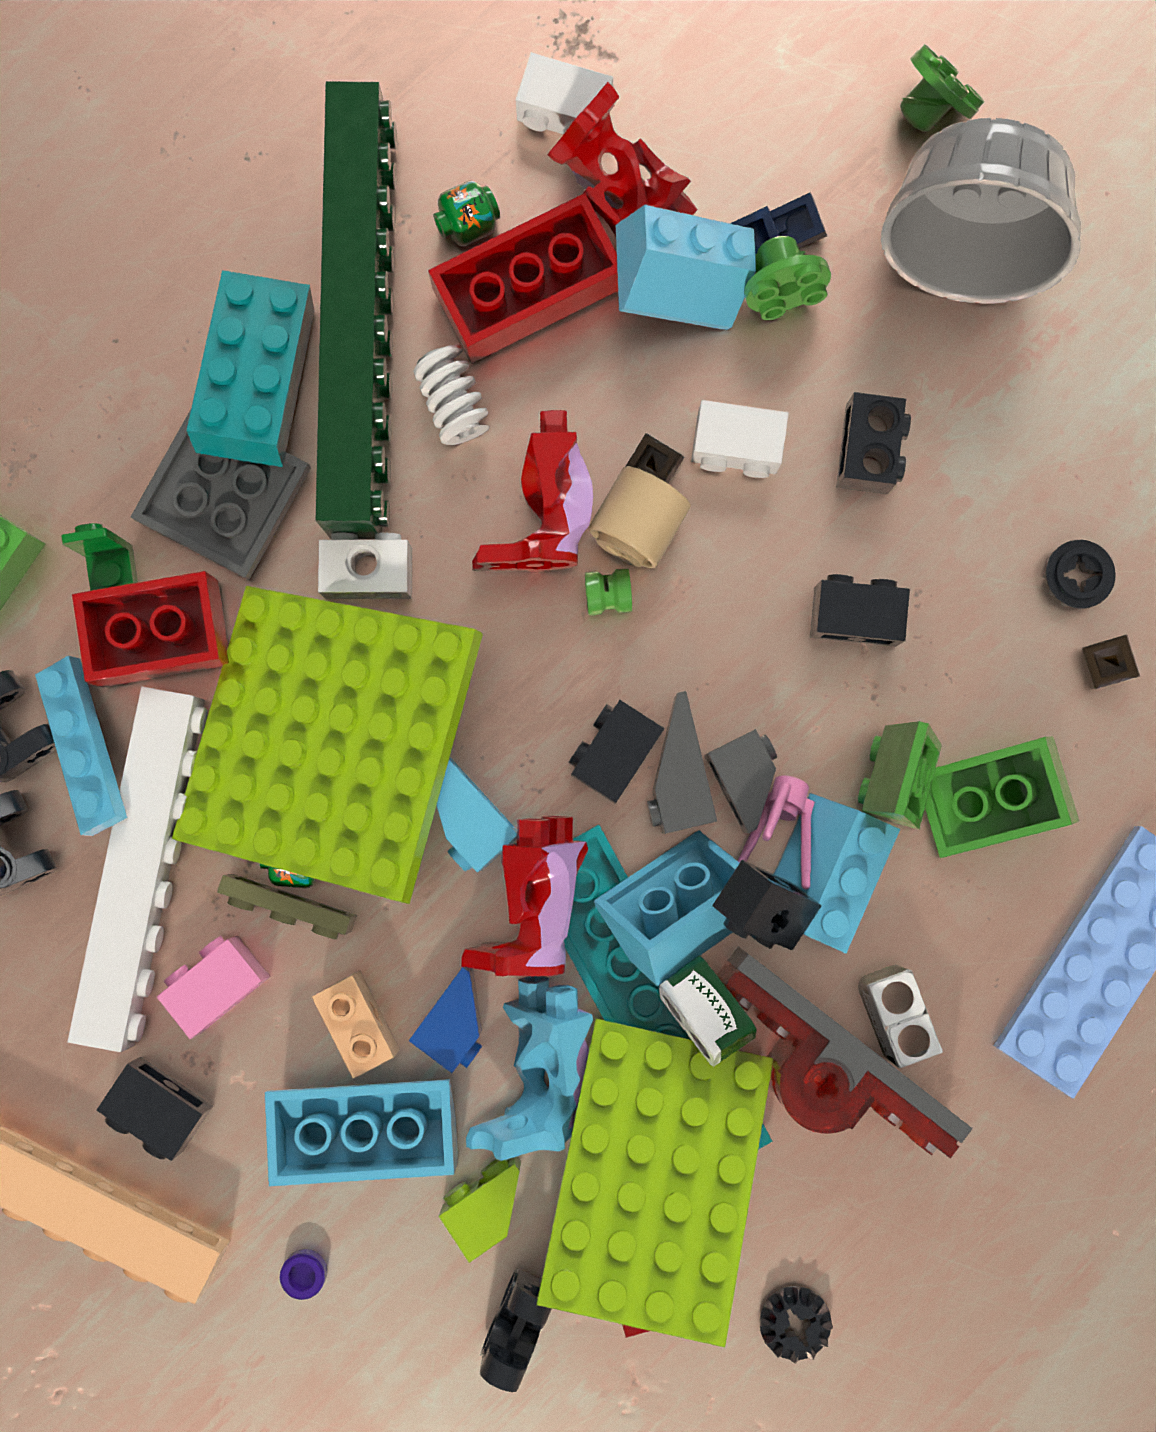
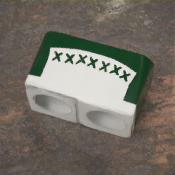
[659,955,757,1067]
[858,965,943,1069]

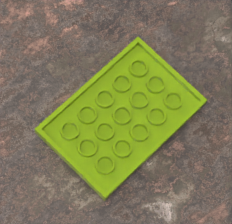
[536,1019,773,1348]

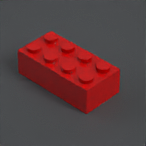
[428,193,618,364]

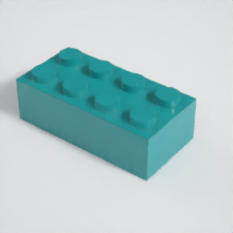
[186,270,315,467]

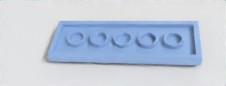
[993,826,1156,1099]

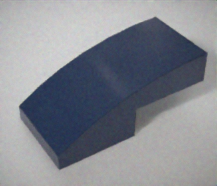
[730,192,827,254]

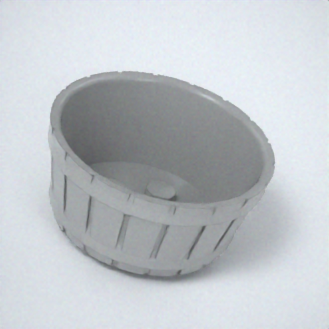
[881,118,1081,304]

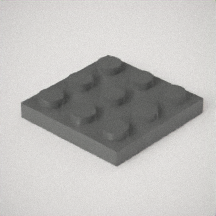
[131,410,311,581]

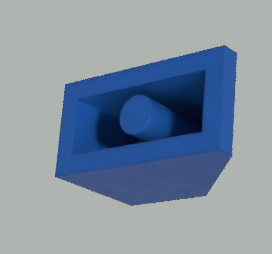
[409,967,482,1073]

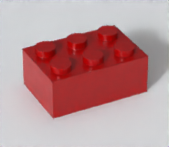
[72,571,228,687]

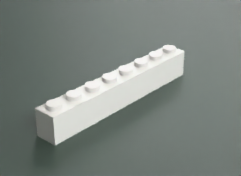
[67,686,208,1052]

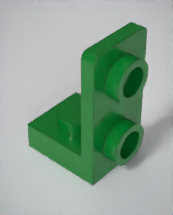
[61,523,138,591]

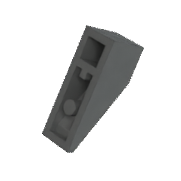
[647,691,717,834]

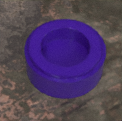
[280,1249,327,1300]

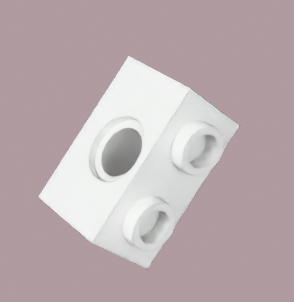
[318,533,412,599]

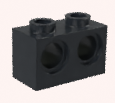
[836,392,911,494]

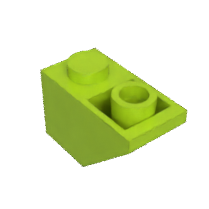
[438,1156,521,1263]

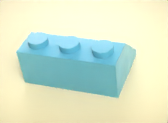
[616,205,756,330]
[774,793,900,953]
[594,830,739,986]

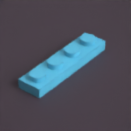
[35,656,127,836]

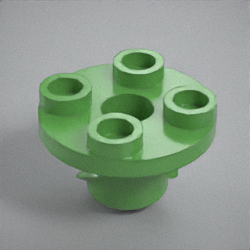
[900,44,984,132]
[744,236,831,320]

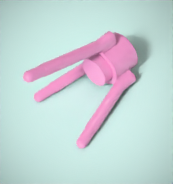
[738,776,815,890]

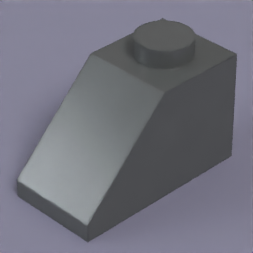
[704,729,777,833]

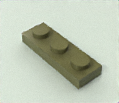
[217,874,357,939]

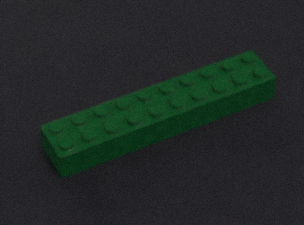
[315,81,397,539]

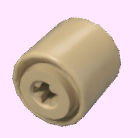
[589,466,691,568]

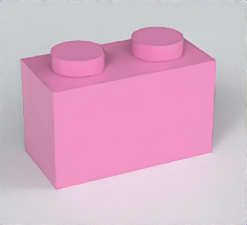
[157,936,270,1039]

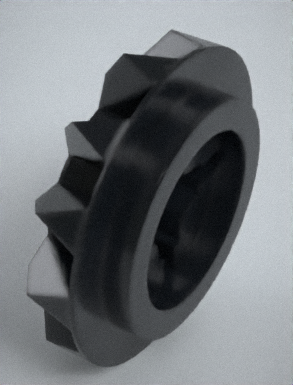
[1043,540,1116,610]
[760,1286,833,1364]

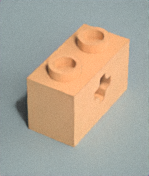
[312,971,400,1079]

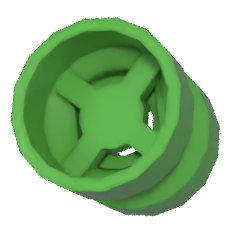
[585,568,632,616]

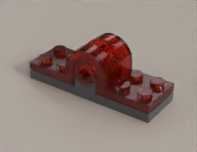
[717,947,973,1159]

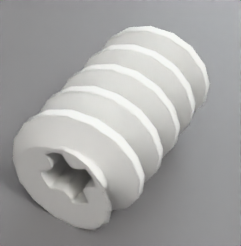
[413,344,490,445]

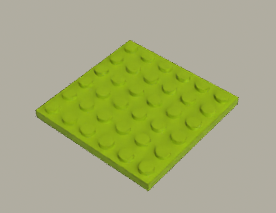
[172,586,483,904]

